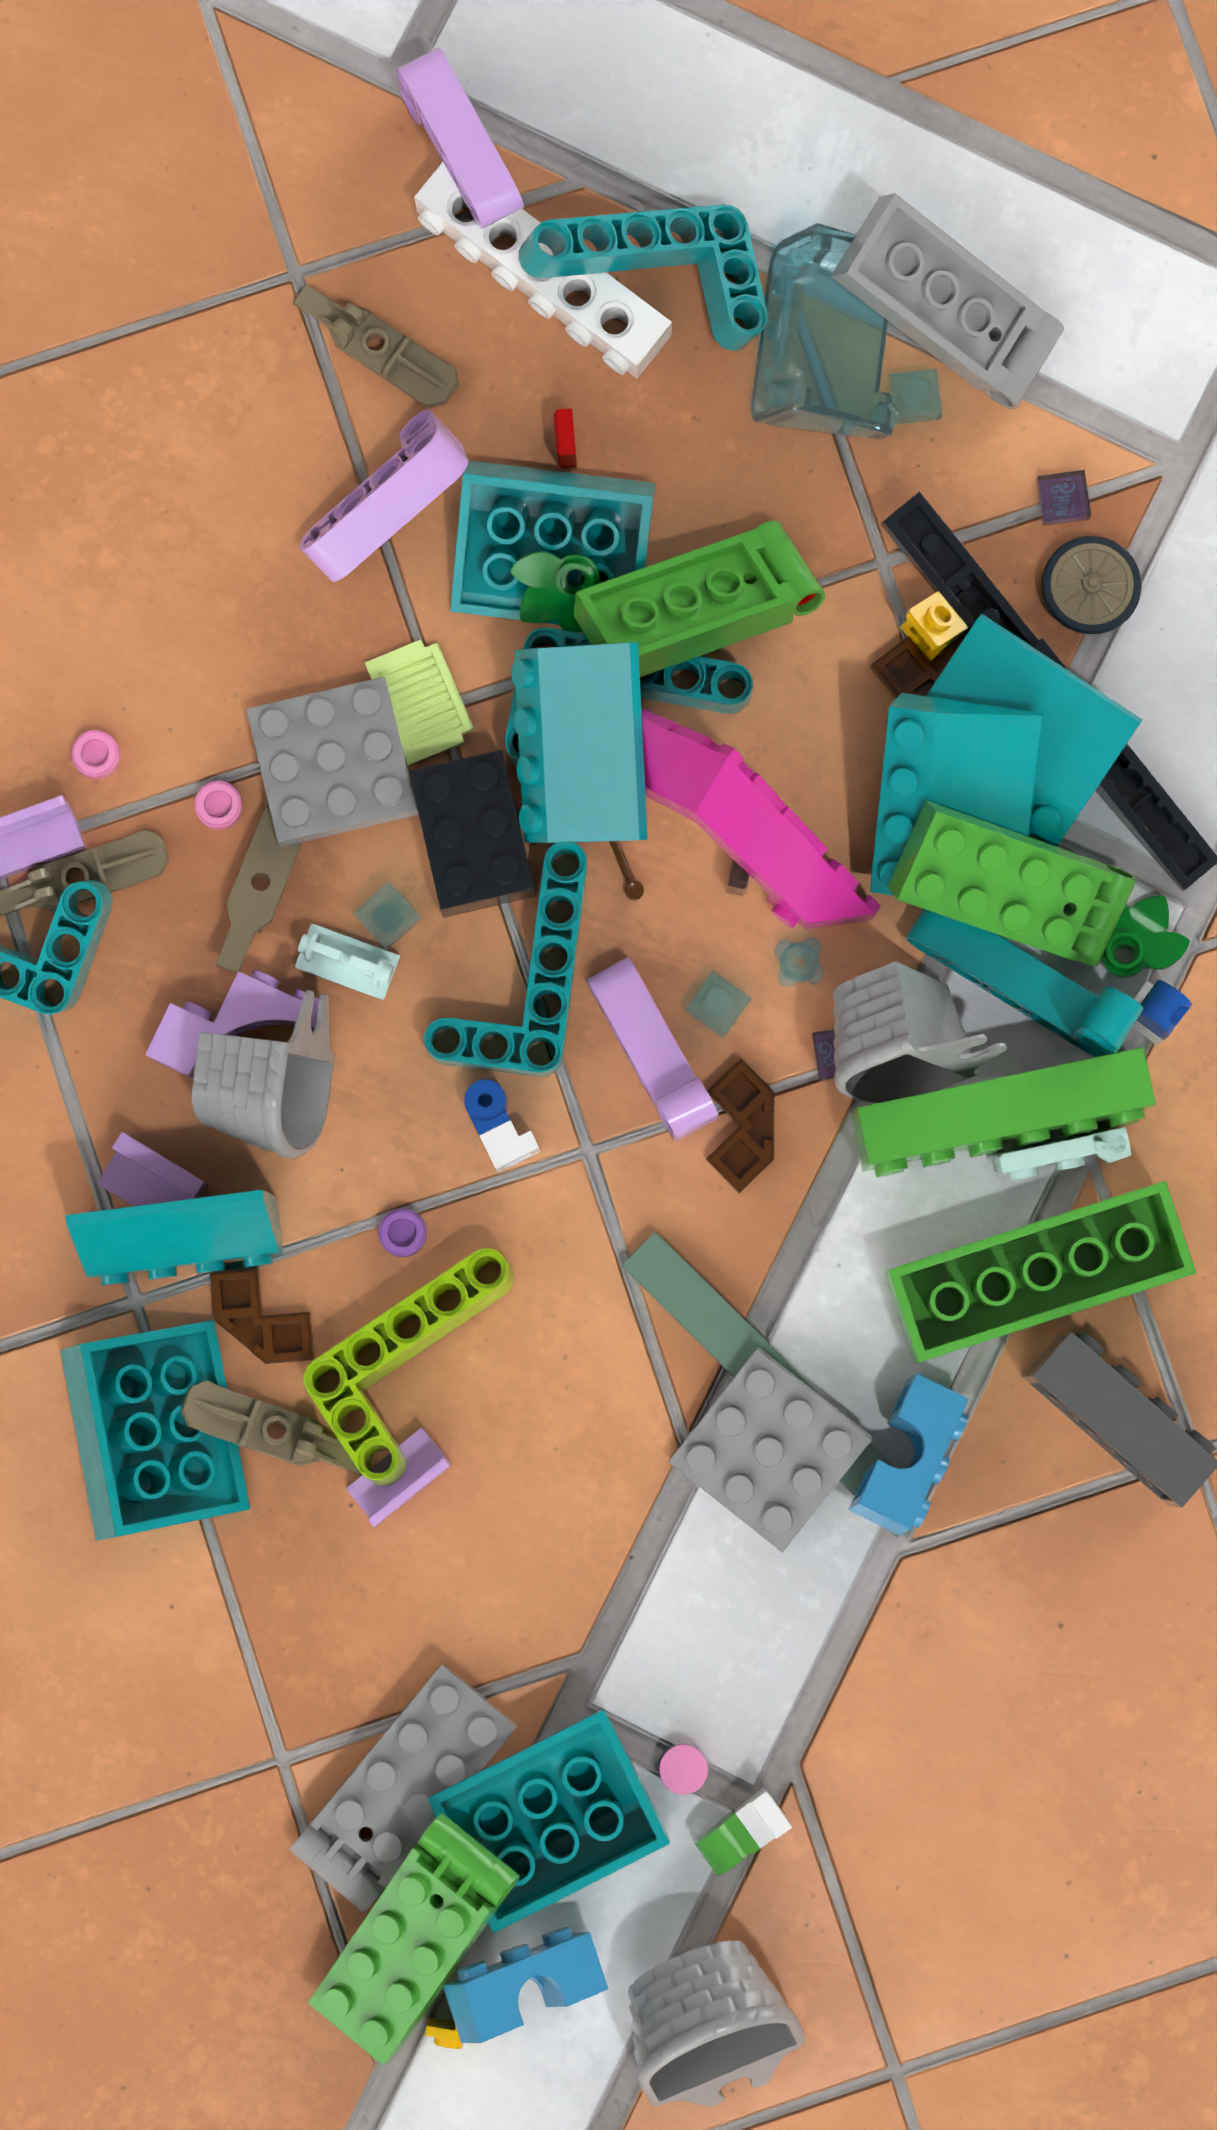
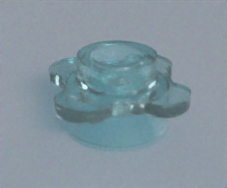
[774,937,825,987]

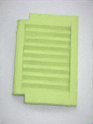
[365,639,474,767]

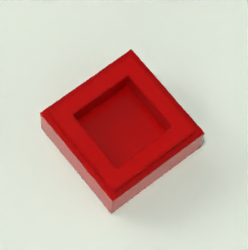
[554,408,577,468]

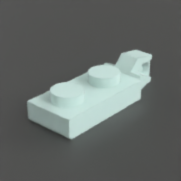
[993,1127,1131,1180]

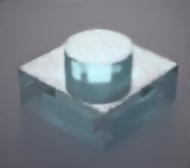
[889,369,942,425]
[353,882,421,951]
[685,971,752,1039]

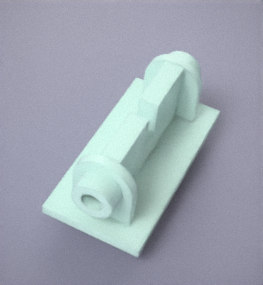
[295,923,400,1001]

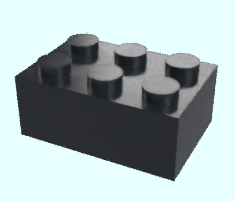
[409,750,536,918]

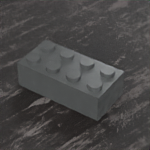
[1022,1331,1217,1508]

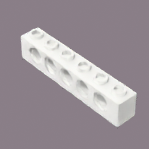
[414,162,672,379]

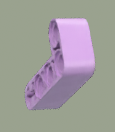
[396,47,524,229]
[299,409,468,582]
[586,957,719,1142]

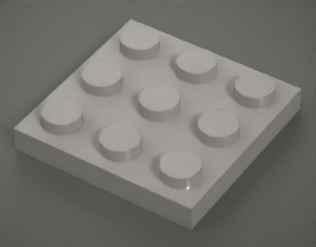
[246,677,418,847]
[669,1347,873,1553]

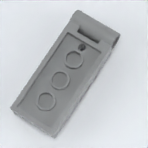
[831,193,1064,409]
[289,1663,517,1913]

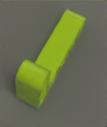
[304,1248,514,1486]

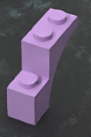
[145,969,319,1079]

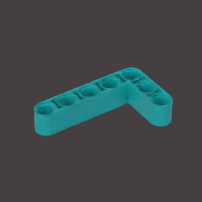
[518,204,768,351]
[505,628,753,767]
[424,842,587,1077]
[0,880,113,1015]
[905,909,1144,1057]

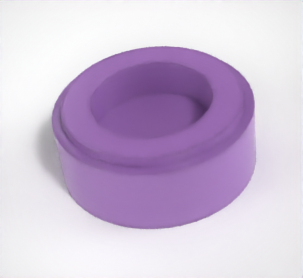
[378,1209,427,1257]

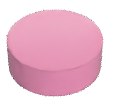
[71,730,121,780]
[194,781,243,830]
[659,1744,708,1795]

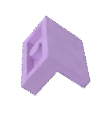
[0,796,86,880]
[98,1132,209,1206]
[346,1427,452,1527]

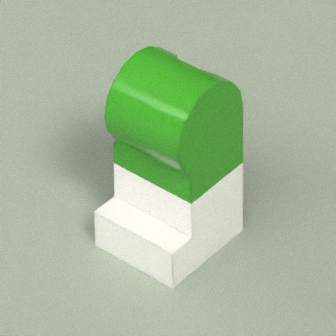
[694,1786,792,1876]

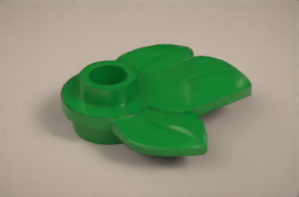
[511,551,600,633]
[1101,895,1190,978]

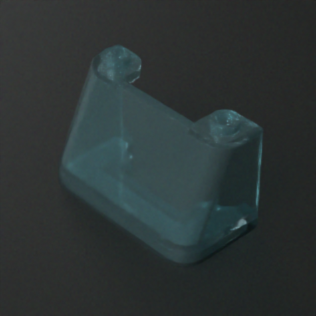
[751,223,898,439]

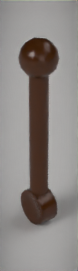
[609,841,644,900]

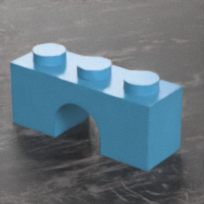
[848,1373,969,1536]
[443,1926,608,2043]

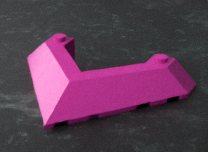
[641,708,881,929]

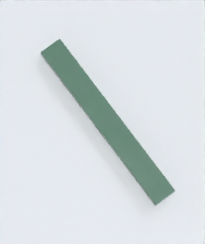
[621,1232,928,1538]

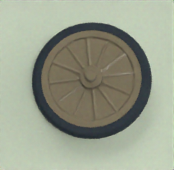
[1042,536,1142,634]

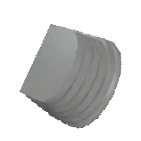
[832,961,1007,1103]
[192,990,335,1159]
[628,1940,805,2106]

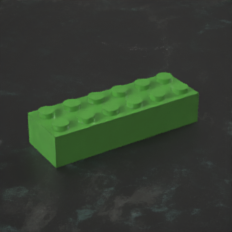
[851,1047,1156,1178]
[884,1181,1196,1364]

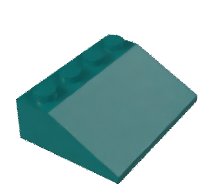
[450,460,656,625]
[926,613,1143,846]
[511,642,648,843]
[870,693,1044,896]
[65,1190,284,1286]
[60,1320,250,1541]
[427,1709,670,1934]

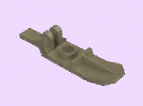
[293,284,459,408]
[216,803,302,973]
[0,830,169,916]
[181,1380,362,1475]

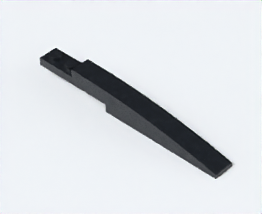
[881,491,1217,891]

